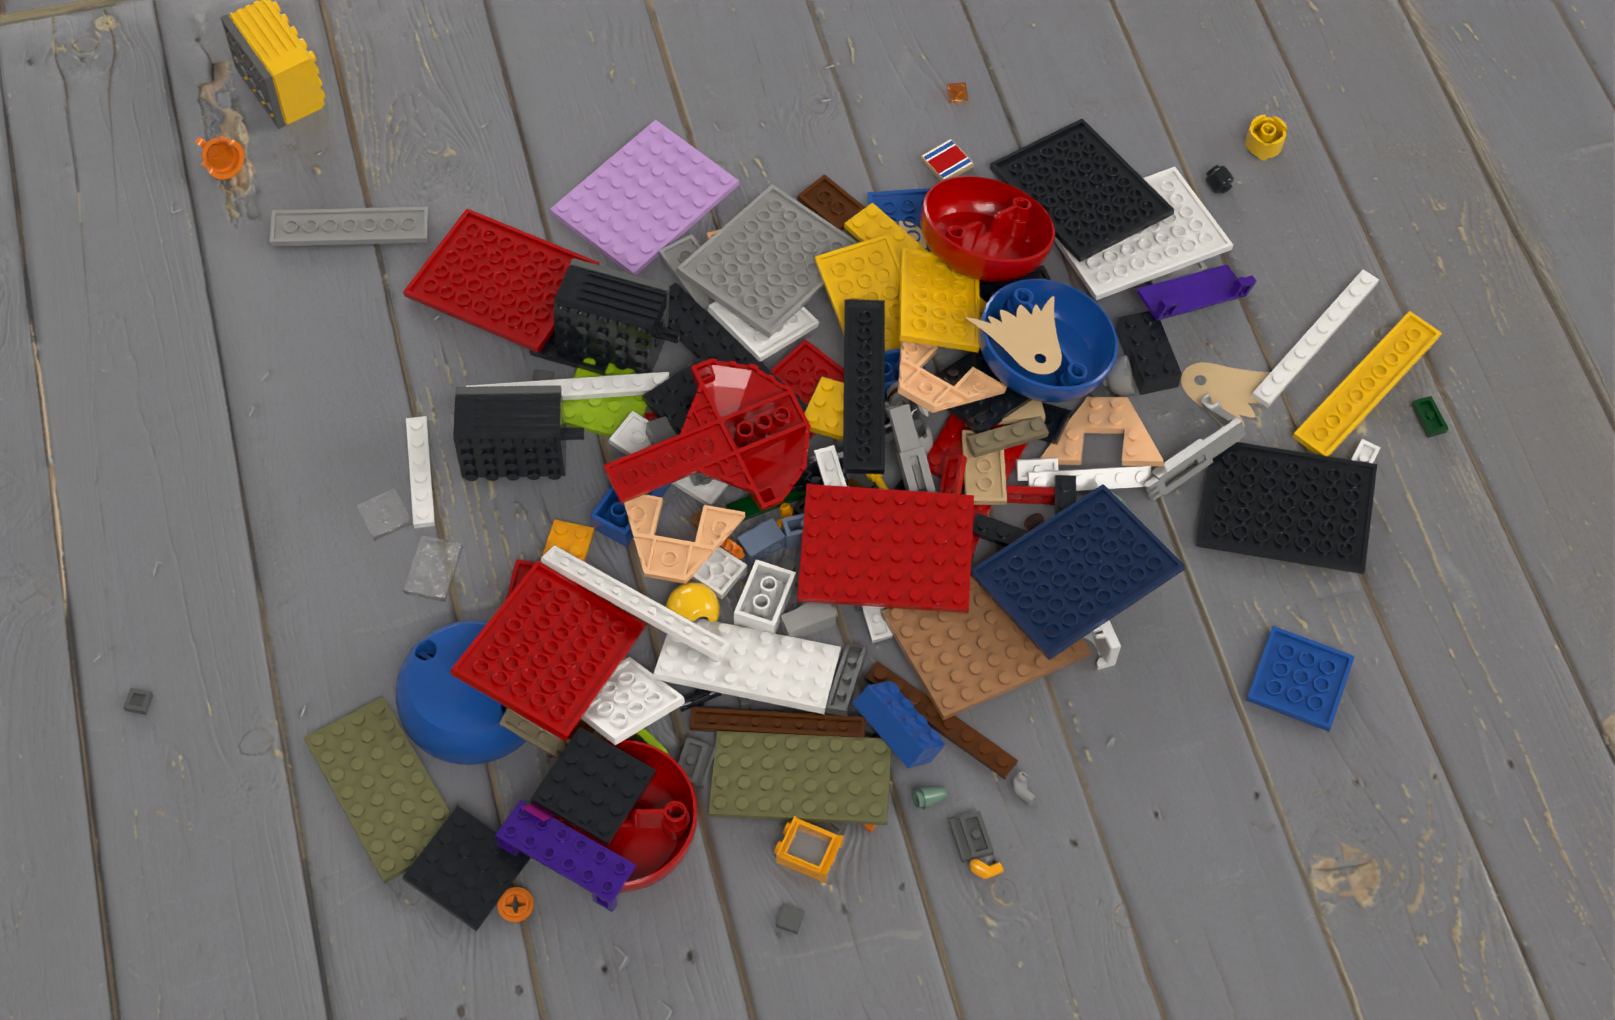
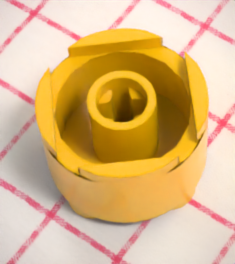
[1245,115,1287,161]

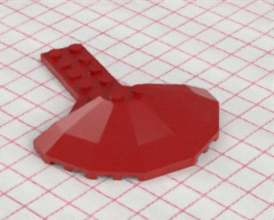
[603,358,811,511]

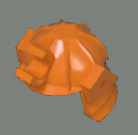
[195,135,245,180]

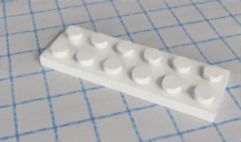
[609,411,728,506]

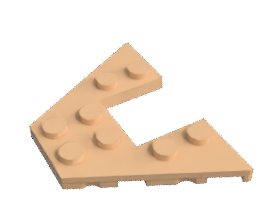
[898,341,1007,413]
[1040,397,1164,466]
[624,494,745,584]

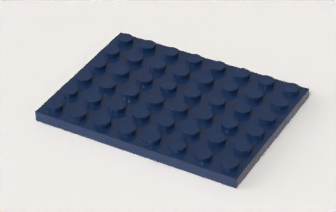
[971,484,1185,660]

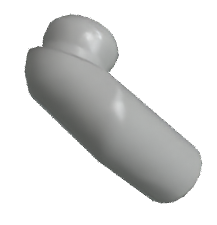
[1013,772,1036,805]

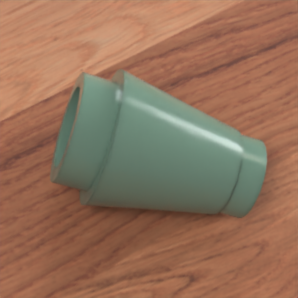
[912,786,947,809]

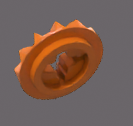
[719,538,745,559]
[497,887,534,924]

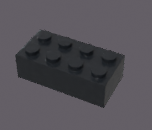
[1115,311,1182,395]

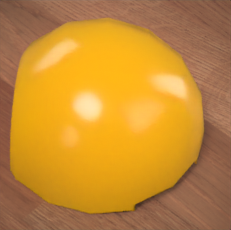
[666,582,720,623]

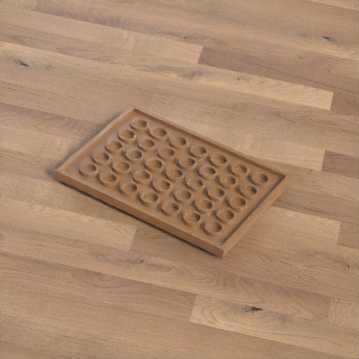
[881,576,1092,720]

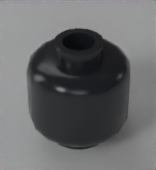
[1205,165,1234,194]

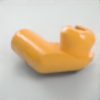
[776,503,794,529]
[969,859,1004,879]

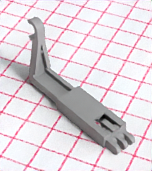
[1144,394,1246,501]
[885,401,936,493]

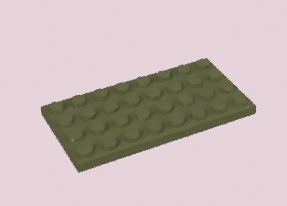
[304,696,451,884]
[708,731,892,825]

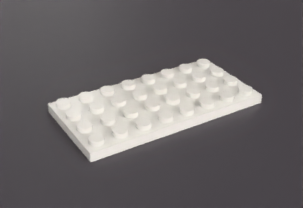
[653,618,841,714]

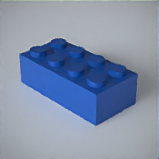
[590,484,671,547]
[853,681,946,768]

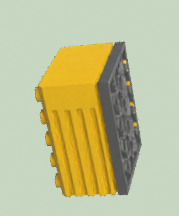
[220,0,326,129]

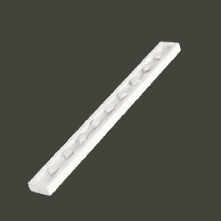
[1251,269,1379,408]
[466,372,669,400]
[814,445,893,643]
[541,545,730,662]

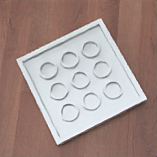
[707,301,819,362]
[582,657,685,745]

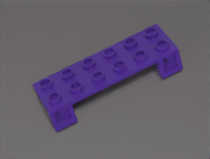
[1137,265,1257,321]
[495,800,635,912]

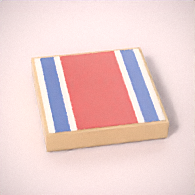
[920,139,974,181]

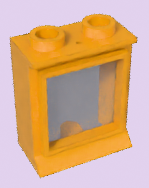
[774,816,844,883]

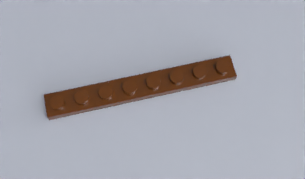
[865,662,1018,780]
[689,707,866,738]

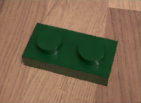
[1411,396,1449,438]

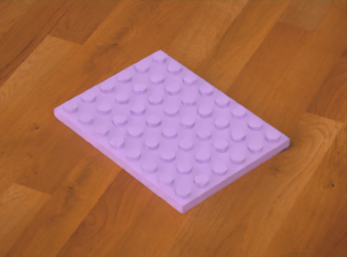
[550,120,739,275]

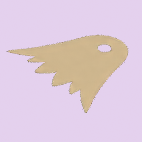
[966,296,1062,374]
[1181,362,1271,442]

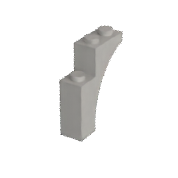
[780,602,838,638]

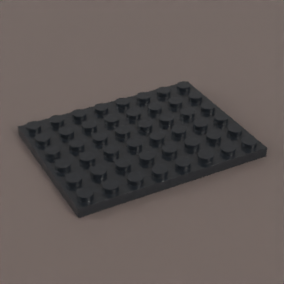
[990,119,1174,262]
[1196,442,1377,574]

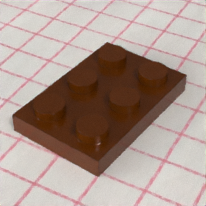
[797,174,865,231]

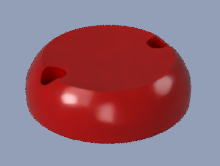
[920,176,1055,282]
[553,740,698,893]

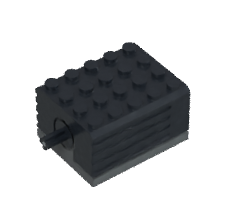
[554,258,681,374]
[453,385,584,481]

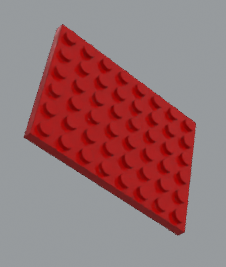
[403,208,600,353]
[797,484,974,613]
[450,561,647,741]

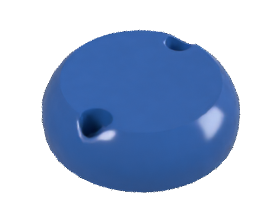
[978,279,1118,402]
[396,620,526,765]

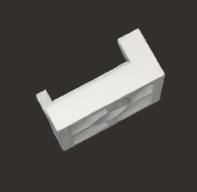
[691,547,747,599]
[1084,621,1121,670]

